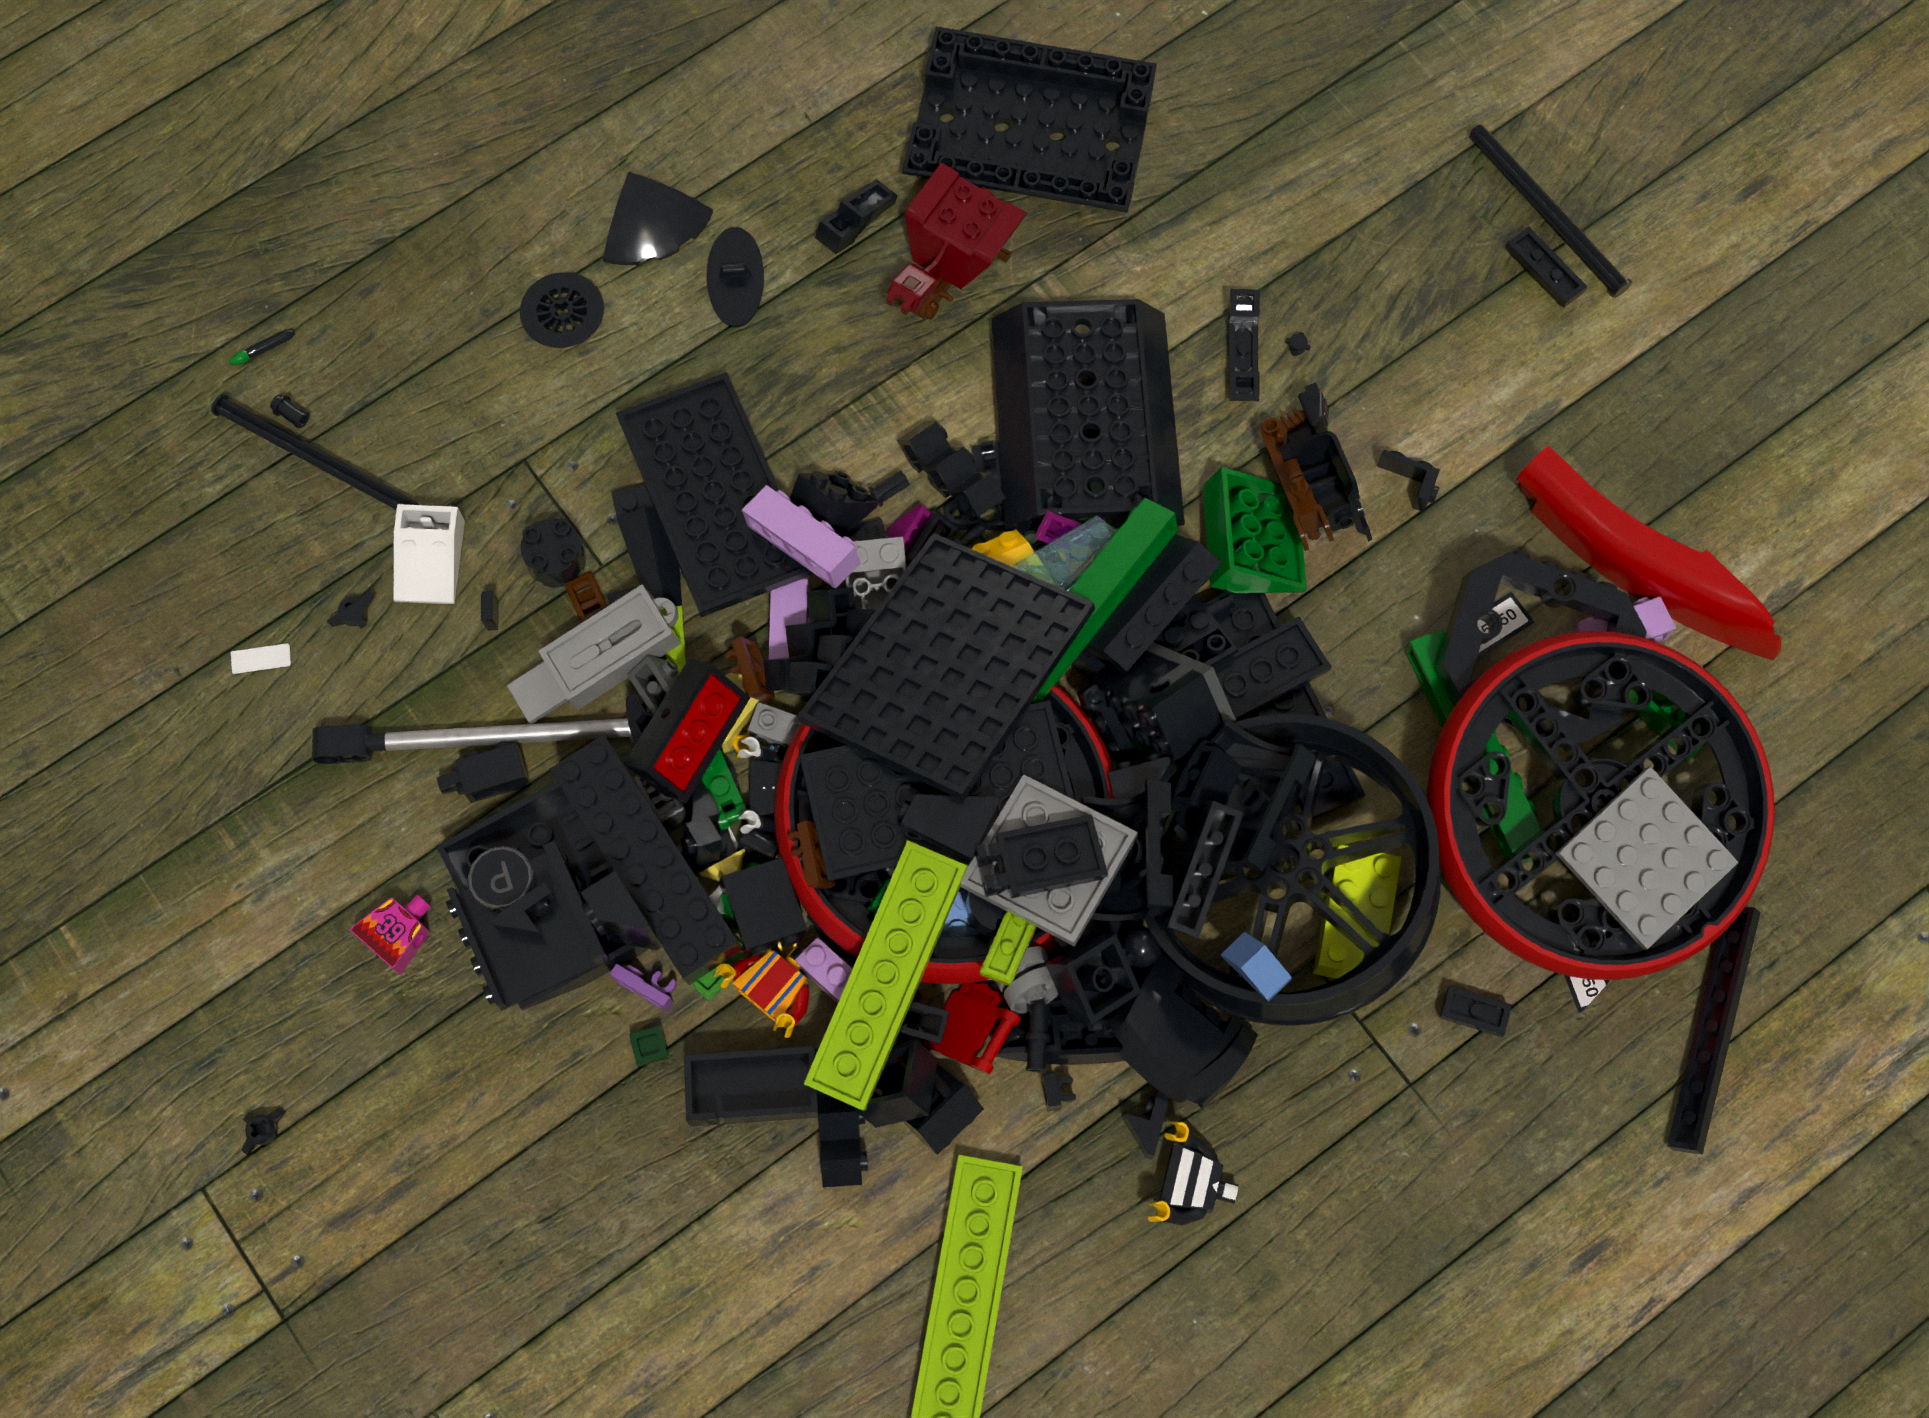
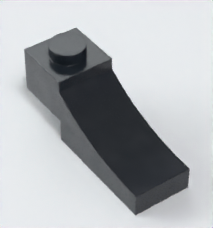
[815,179,898,254]
[681,780,722,866]

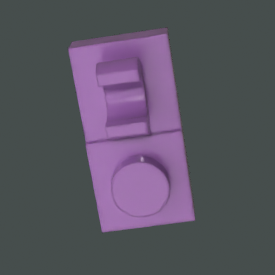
[610,964,677,1013]

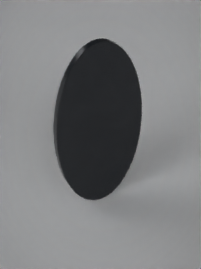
[707,227,764,328]

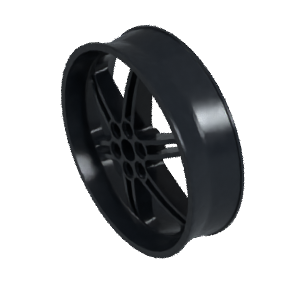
[1144,714,1441,1026]

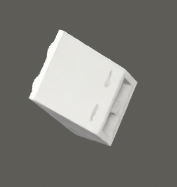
[394,504,465,604]

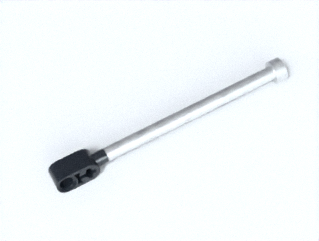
[312,718,634,764]

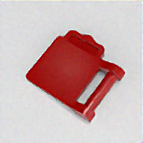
[924,983,1021,1075]

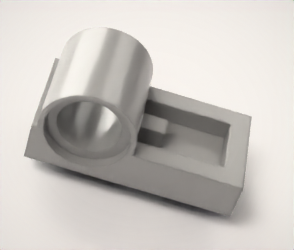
[747,702,801,747]

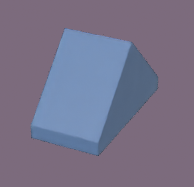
[1221,932,1292,1002]

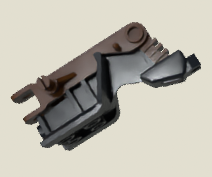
[1260,382,1372,551]

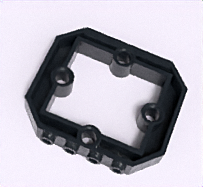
[1435,551,1647,745]

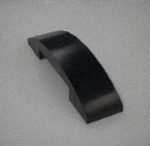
[1228,289,1260,402]

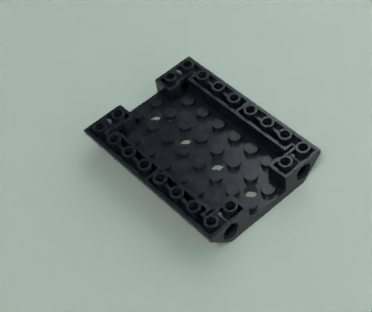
[902,26,1157,213]
[991,299,1185,531]

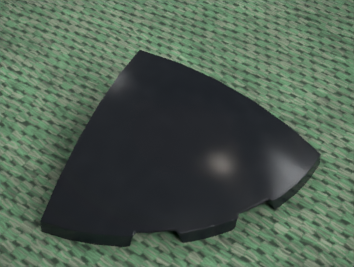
[603,172,713,265]

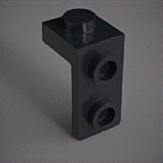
[1377,450,1440,512]

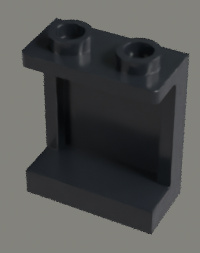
[719,858,807,957]

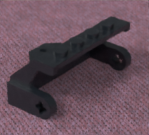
[1071,534,1222,681]

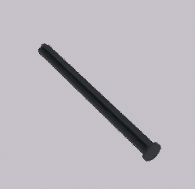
[1470,124,1633,298]
[211,394,419,510]

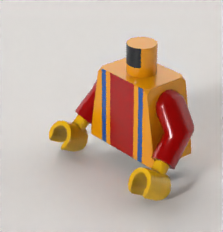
[712,946,810,1038]

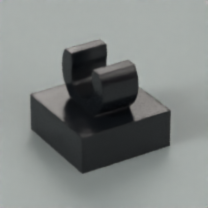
[1042,1073,1076,1112]

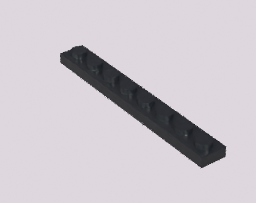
[1667,907,1761,1155]

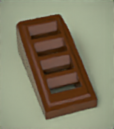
[564,572,607,623]

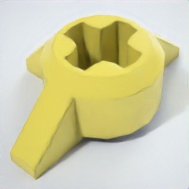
[700,849,745,882]

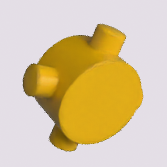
[732,732,749,759]

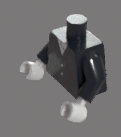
[738,737,785,834]

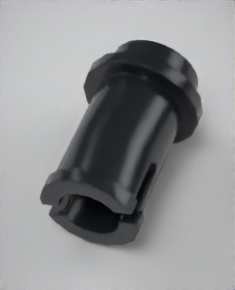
[270,394,310,429]

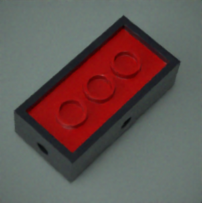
[624,658,751,803]

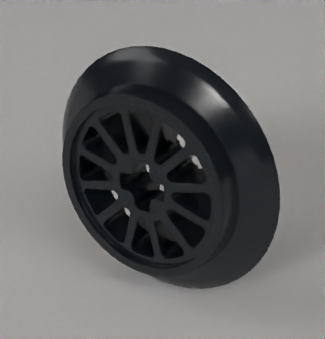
[520,273,604,348]

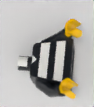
[1148,1121,1239,1226]

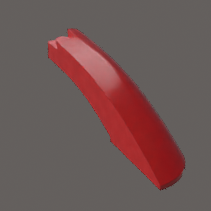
[1516,445,1781,660]

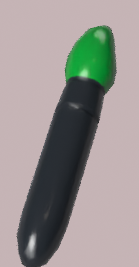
[229,329,295,365]

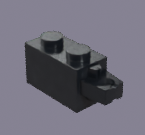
[437,742,531,803]

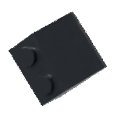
[903,1063,984,1155]

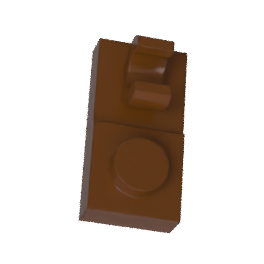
[725,637,775,702]
[788,821,835,889]

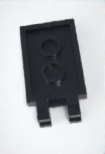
[975,814,1108,898]

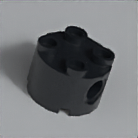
[521,519,586,588]

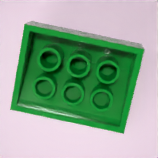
[1202,467,1307,593]

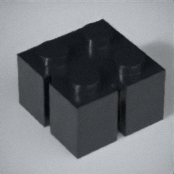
[853,1039,938,1128]

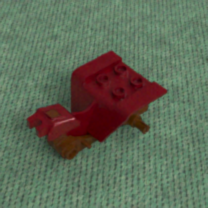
[886,163,1027,320]

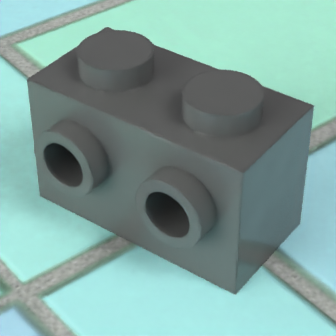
[627,655,679,715]

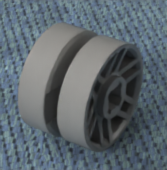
[996,946,1058,1014]

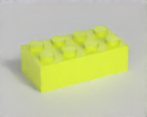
[1313,845,1402,979]

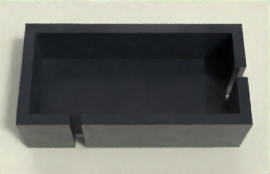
[684,1046,818,1127]

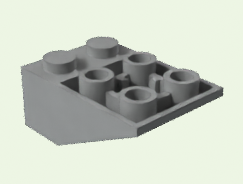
[846,537,906,610]

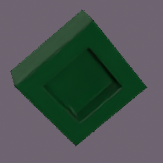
[629,1025,669,1067]

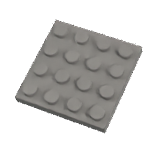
[1555,767,1738,949]
[960,774,1138,947]

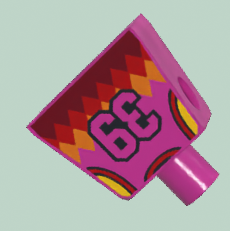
[350,895,431,975]

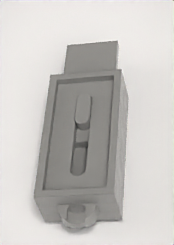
[507,585,681,724]

